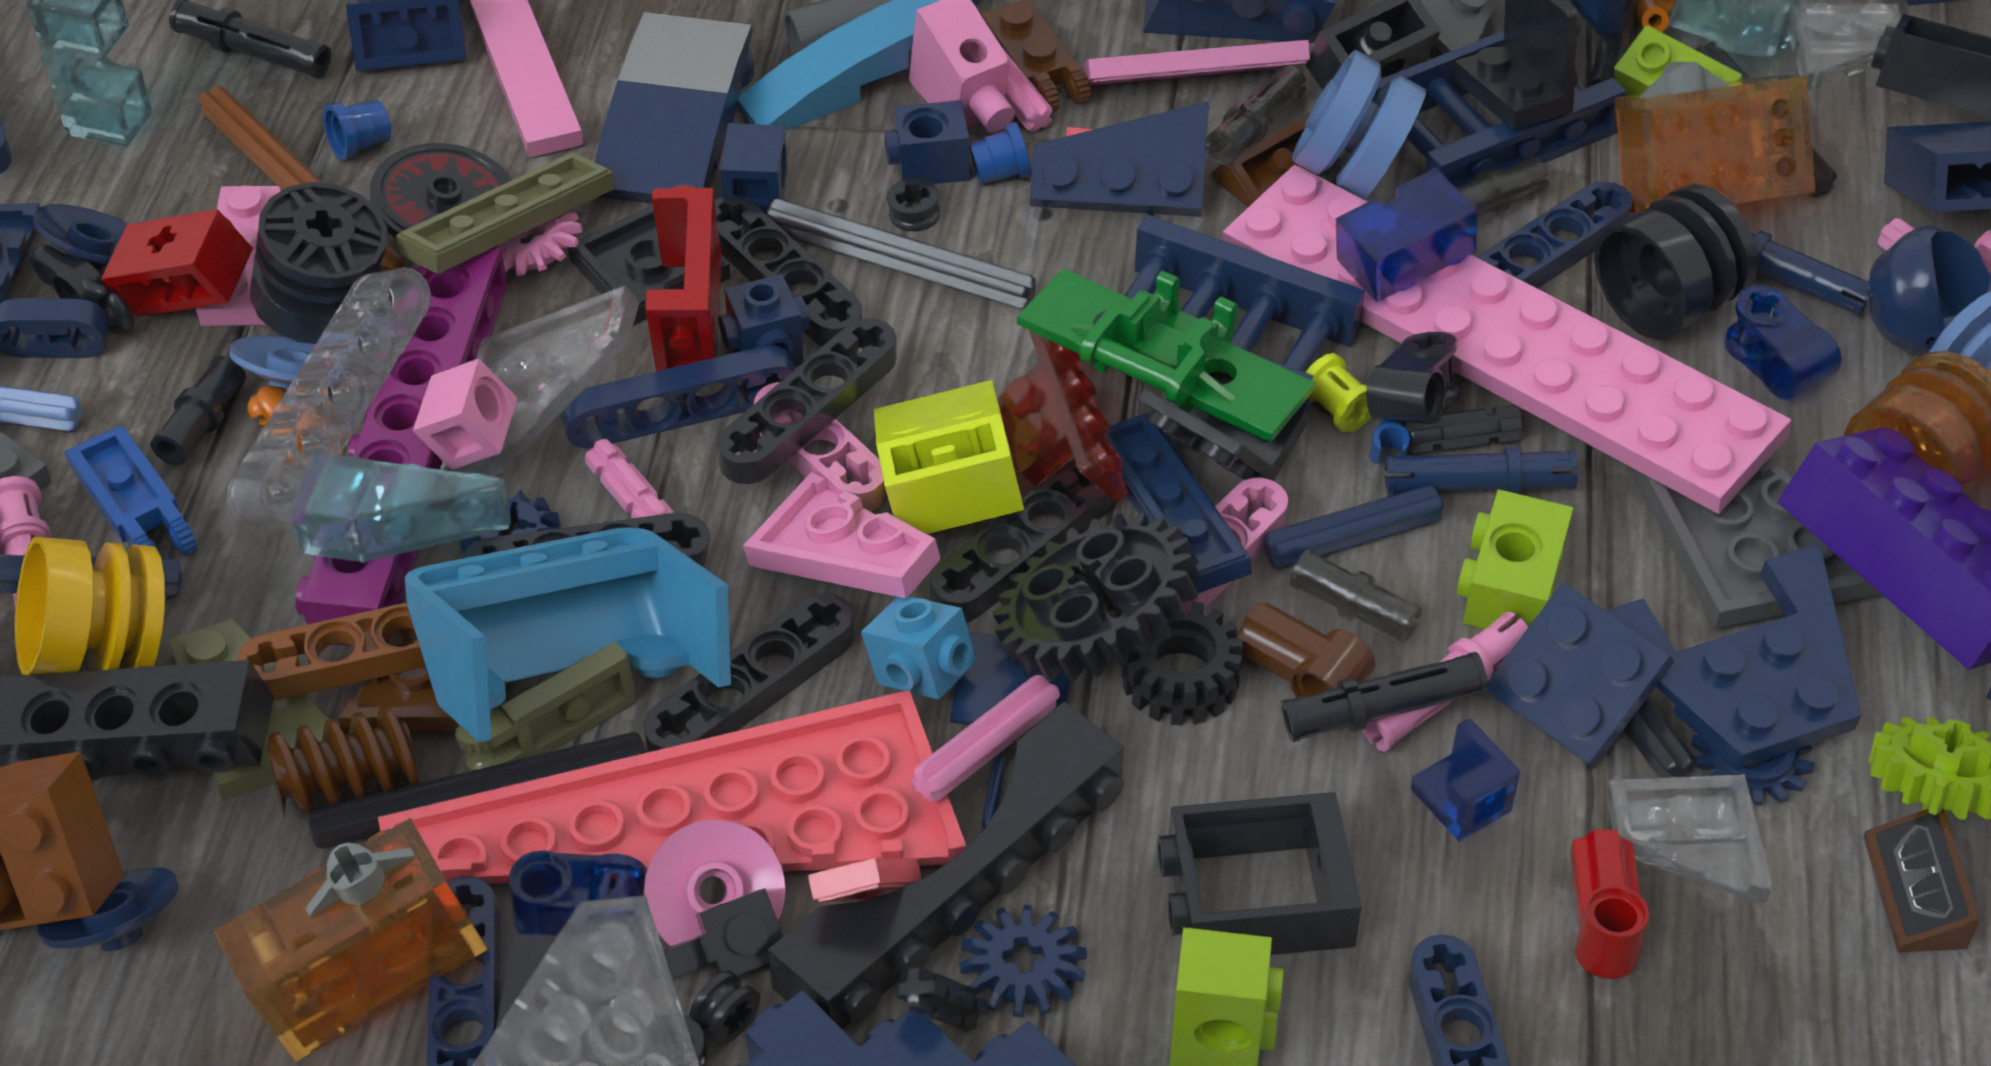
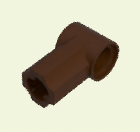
[1236,601,1376,698]

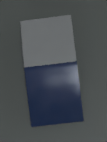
[595,12,753,203]

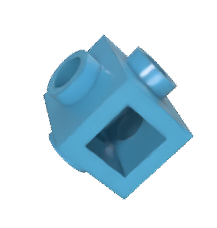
[861,596,977,700]

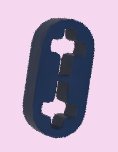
[0,298,110,358]

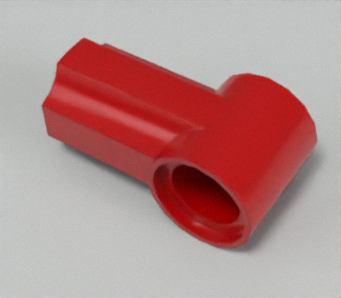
[1570,829,1649,979]

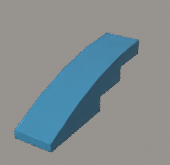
[737,0,939,130]

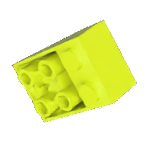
[874,380,1024,534]

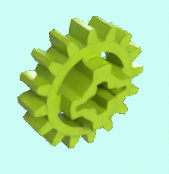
[1868,717,1991,820]

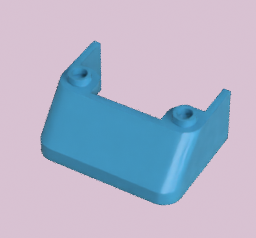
[405,528,731,743]

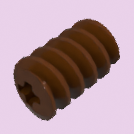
[268,706,420,818]

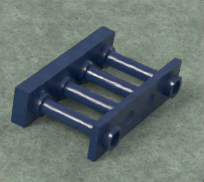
[1372,31,1626,209]
[1124,215,1365,416]

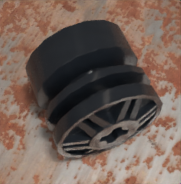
[250,182,387,345]
[1594,183,1758,339]

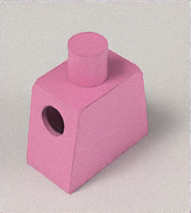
[909,0,1015,133]

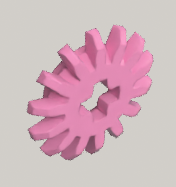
[501,211,583,276]

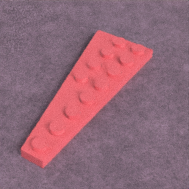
[378,690,966,888]

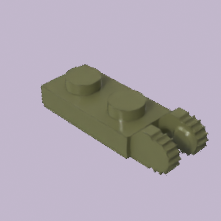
[455,641,638,772]

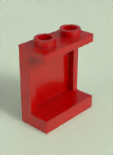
[646,185,722,371]

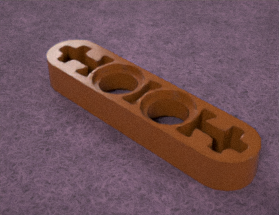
[237,603,426,701]

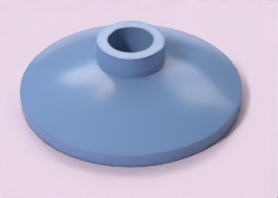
[229,336,354,396]

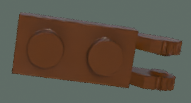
[980,0,1092,112]

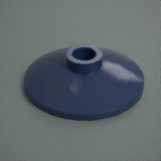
[32,204,129,271]
[38,868,179,951]

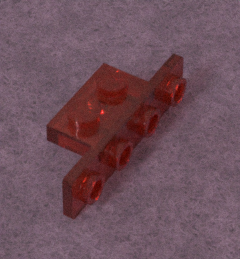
[997,330,1129,503]

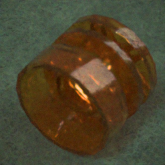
[1844,351,1991,495]

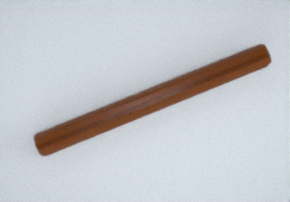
[198,85,406,286]

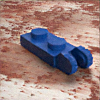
[64,425,198,556]

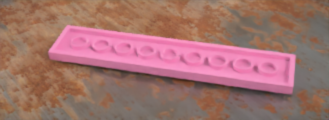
[1222,164,1792,514]

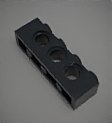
[0,660,274,781]

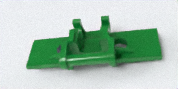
[1017,268,1316,442]

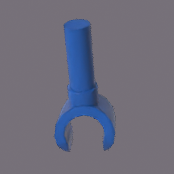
[1369,419,1410,463]

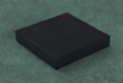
[568,205,731,327]

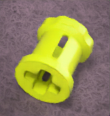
[1305,353,1371,432]

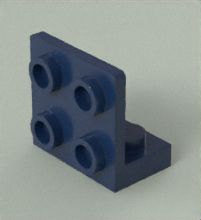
[346,0,467,71]

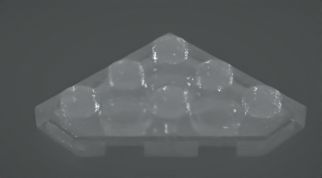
[439,286,640,488]
[473,896,699,1066]

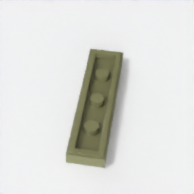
[396,152,613,274]

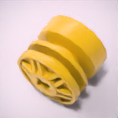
[15,537,165,675]

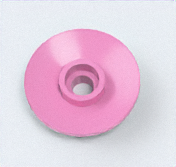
[644,820,785,946]

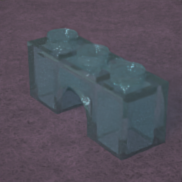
[26,0,153,148]

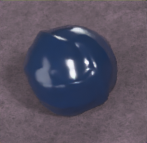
[1869,226,1991,357]

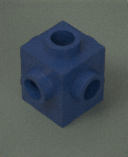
[718,274,810,367]

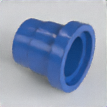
[323,100,391,161]
[969,122,1032,185]

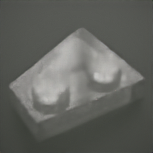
[1785,3,1901,90]
[1605,774,1773,902]

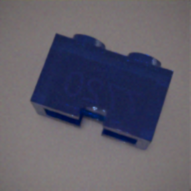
[1335,168,1477,302]

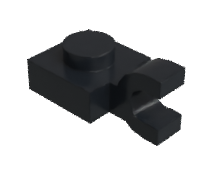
[655,888,783,979]

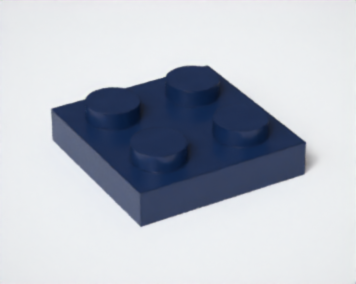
[1486,582,1675,769]

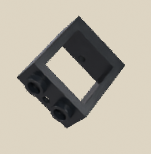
[1871,13,1991,118]
[1157,792,1362,955]

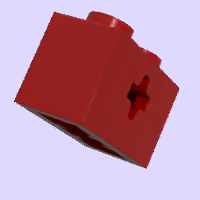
[101,209,253,317]

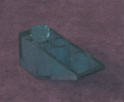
[289,452,511,562]

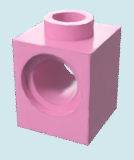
[413,358,518,470]

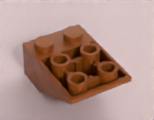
[0,752,125,930]

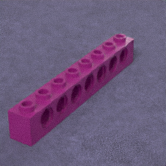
[296,244,508,646]

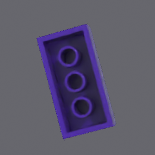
[1777,427,1991,670]

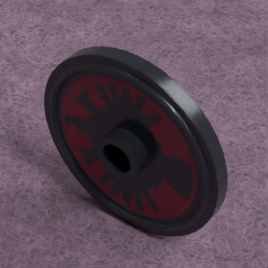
[369,143,512,239]

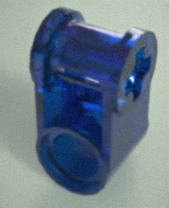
[1724,285,1842,400]
[509,850,647,947]

